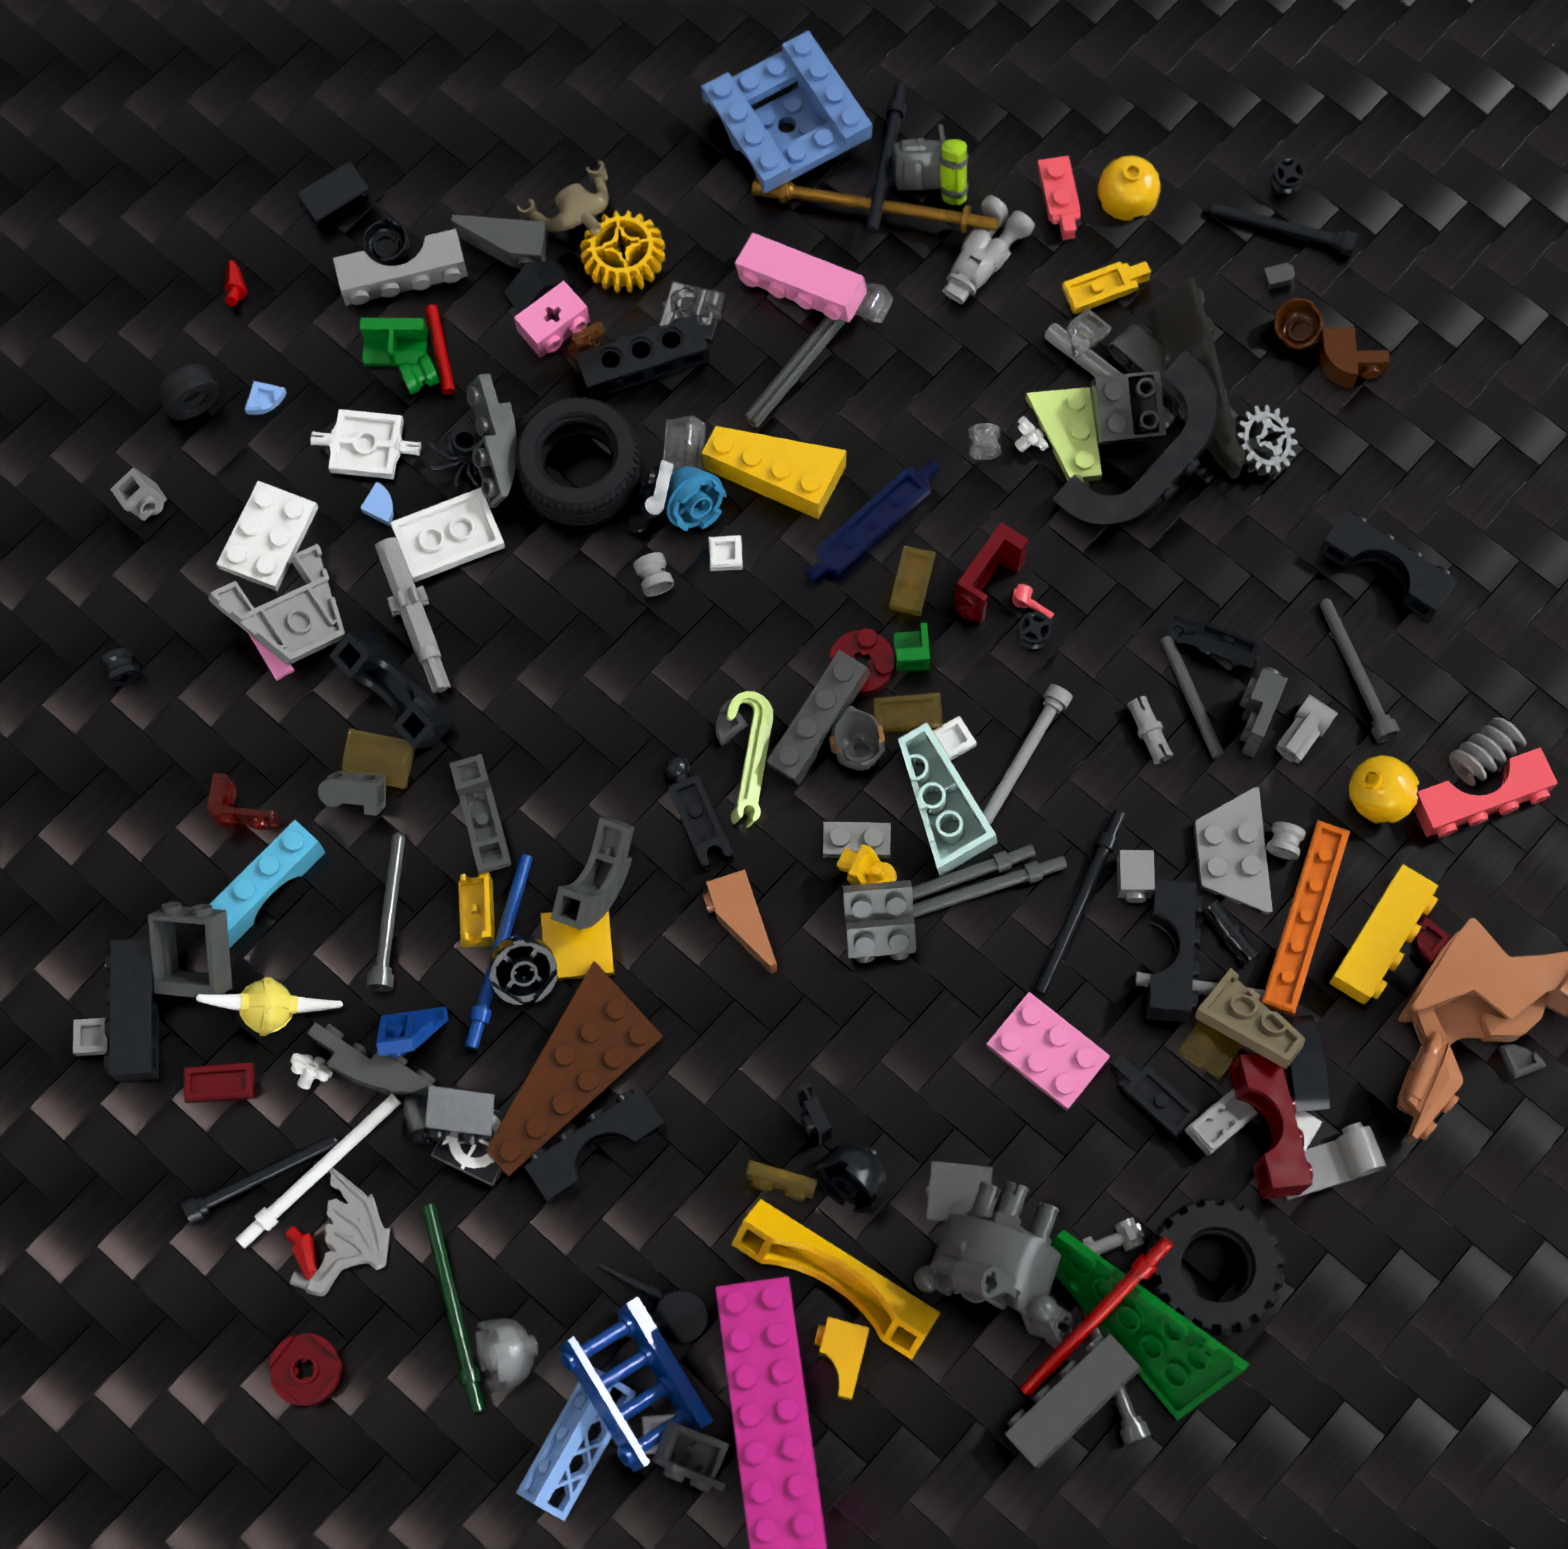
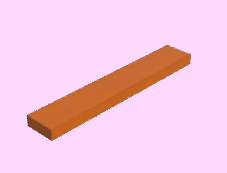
[1261,820,1350,1017]

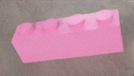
[735,233,867,323]

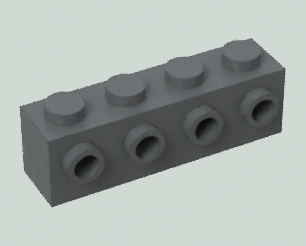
[1005,1334,1142,1468]

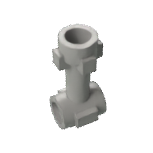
[1082,1217,1145,1256]

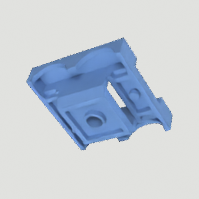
[701,30,872,194]

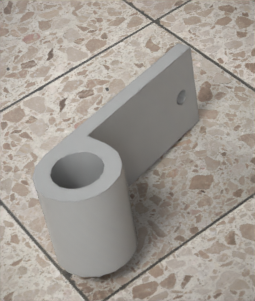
[1284,1122,1387,1201]

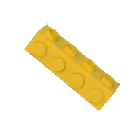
[1329,864,1439,1005]

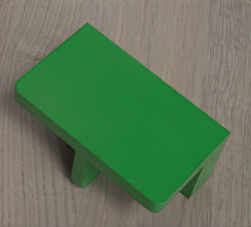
[360,318,428,367]

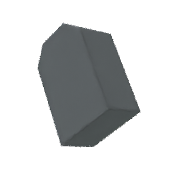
[1262,263,1295,290]

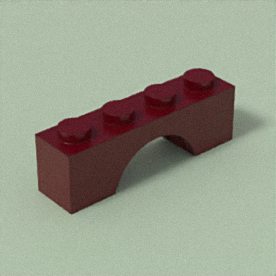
[1229,1053,1313,1199]

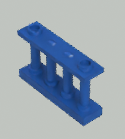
[558,1297,713,1472]

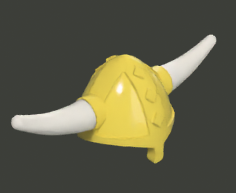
[196,977,343,1036]

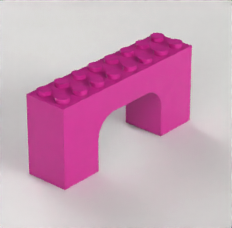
[716,1276,827,1549]

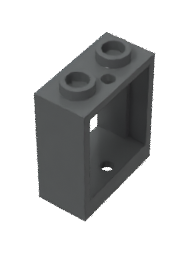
[148,902,232,997]

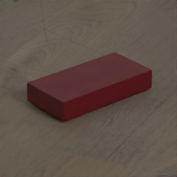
[184,1063,255,1104]

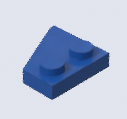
[376,1006,448,1057]

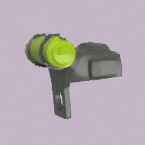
[892,124,969,205]

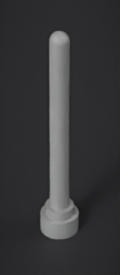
[983,684,1073,824]

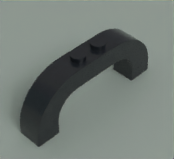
[1053,350,1220,524]

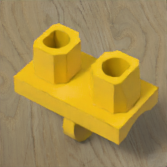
[837,844,897,885]

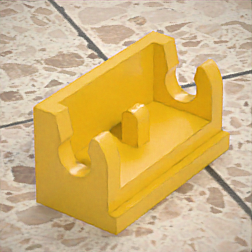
[458,872,495,948]

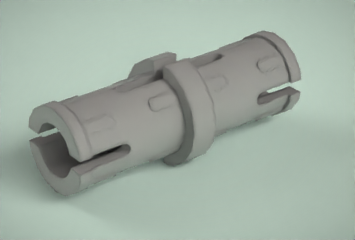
[1127,696,1174,764]

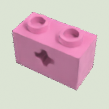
[514,281,590,358]

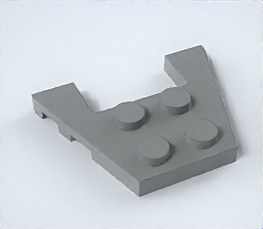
[208,544,345,666]

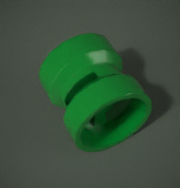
[398,354,440,395]

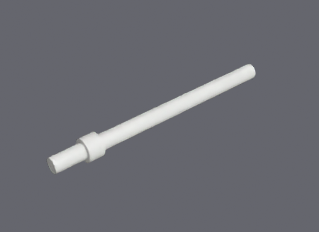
[235,1094,401,1249]

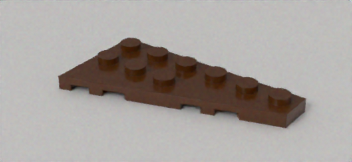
[485,961,663,1177]

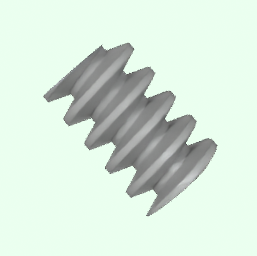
[1449,717,1526,787]

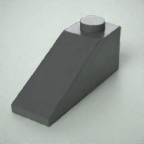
[451,215,548,270]

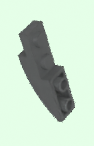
[466,374,517,508]
[307,1022,436,1097]

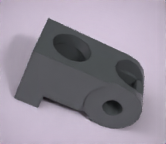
[318,771,386,816]

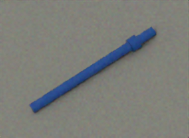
[464,854,533,1050]

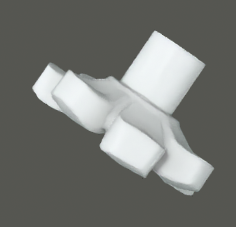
[1014,416,1049,453]
[290,1053,333,1089]

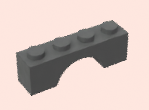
[767,650,871,785]

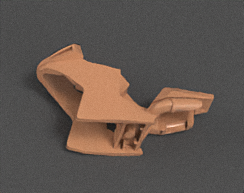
[1396,918,1568,1143]

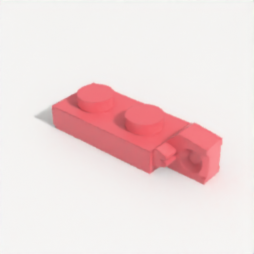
[1037,156,1081,240]

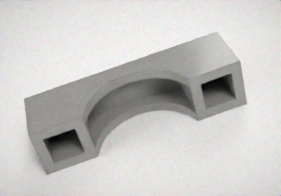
[333,229,468,305]

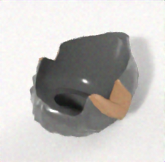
[829,705,885,771]

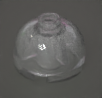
[475,1318,538,1393]

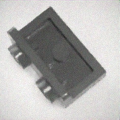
[652,1420,729,1493]

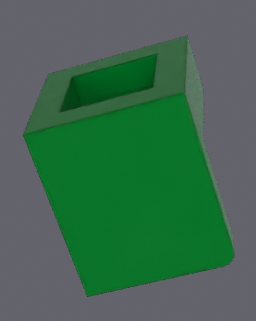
[893,623,930,672]

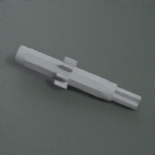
[375,537,451,694]

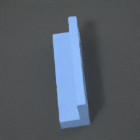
[516,1367,636,1521]

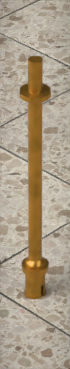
[752,176,999,233]

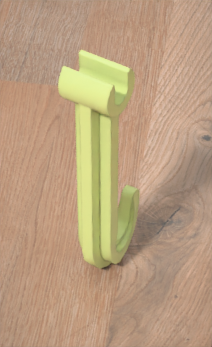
[726,691,773,828]

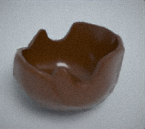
[1274,297,1324,350]

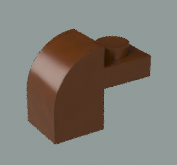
[1317,327,1390,388]

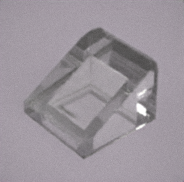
[855,283,893,323]

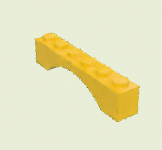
[731,1199,940,1360]

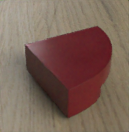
[1415,916,1451,965]

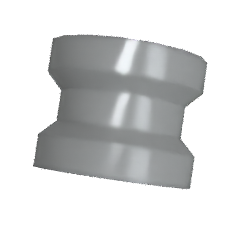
[1266,822,1306,860]

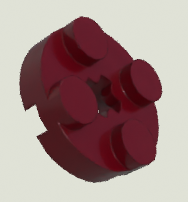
[829,628,894,696]
[269,1334,343,1407]

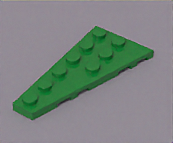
[1050,1230,1250,1421]

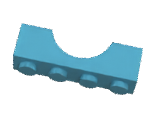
[210,820,326,948]

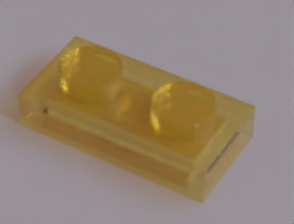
[889,545,936,616]
[746,1160,817,1201]

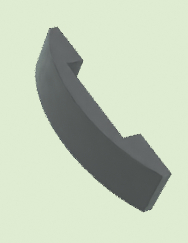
[449,754,512,875]

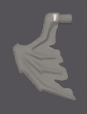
[290,1168,390,1297]

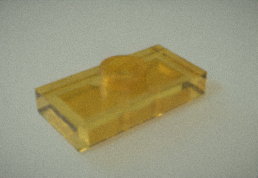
[874,692,943,732]

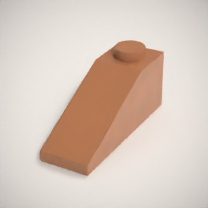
[702,870,777,973]

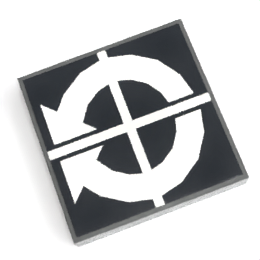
[431,1109,506,1187]

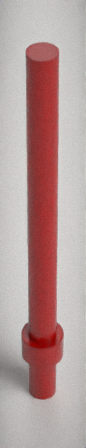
[1020,1236,1174,1396]

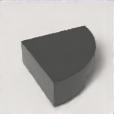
[715,700,749,746]
[1498,1044,1546,1080]

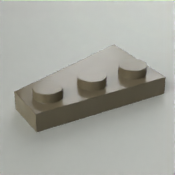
[1195,968,1305,1069]

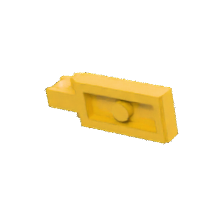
[1061,261,1151,315]

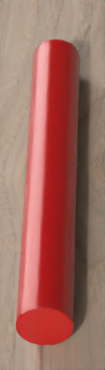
[425,305,455,395]

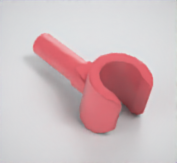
[1012,584,1055,620]

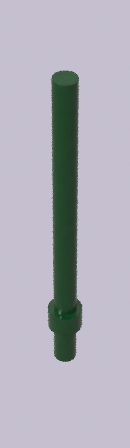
[421,1204,485,1414]

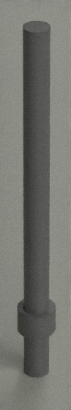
[842,844,1036,921]
[913,855,1067,918]

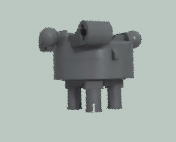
[914,1181,1073,1343]

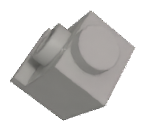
[110,467,167,521]

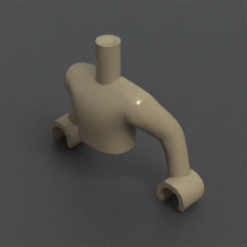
[517,160,609,235]

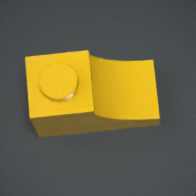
[814,1317,870,1401]

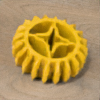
[580,210,665,294]

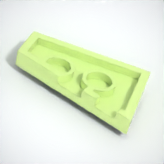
[1026,387,1102,481]

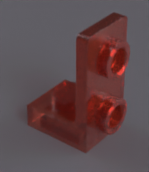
[206,773,280,830]

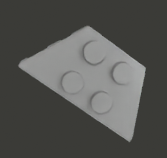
[1193,787,1273,916]

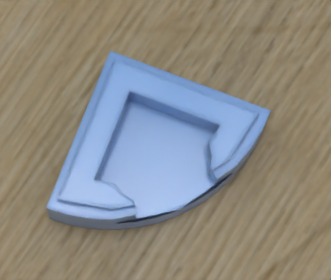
[245,381,286,415]
[360,482,394,526]

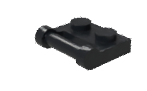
[627,460,674,535]

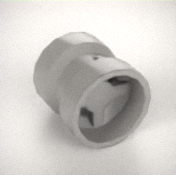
[633,552,674,597]

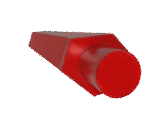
[224,260,248,306]
[285,1226,316,1281]

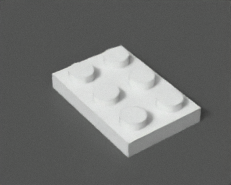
[217,481,318,591]
[390,488,505,583]

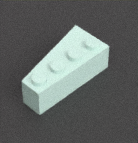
[898,722,998,877]

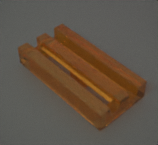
[569,321,606,358]

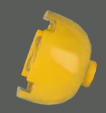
[1097,155,1161,221]
[1349,755,1419,824]

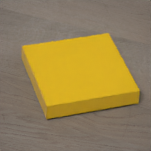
[541,910,614,981]

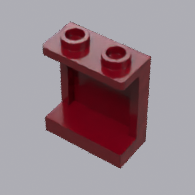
[954,522,1029,623]

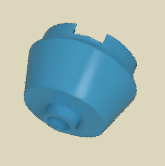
[664,466,727,531]

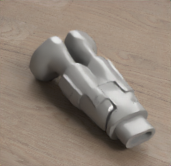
[942,195,1035,304]

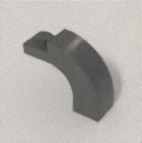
[551,817,635,930]

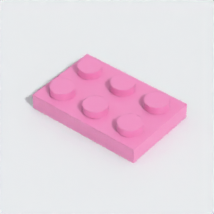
[986,992,1110,1111]

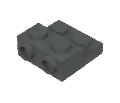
[1239,667,1288,758]
[843,880,916,963]

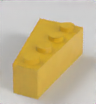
[702,426,847,520]

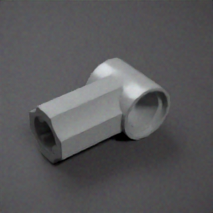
[1275,695,1338,764]

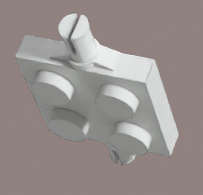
[311,409,421,479]

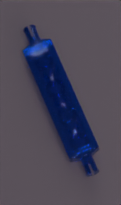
[805,459,941,582]

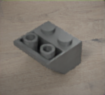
[1090,370,1166,446]

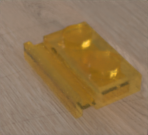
[342,729,415,789]
[1177,1021,1243,1081]

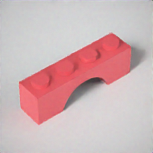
[1413,747,1558,838]

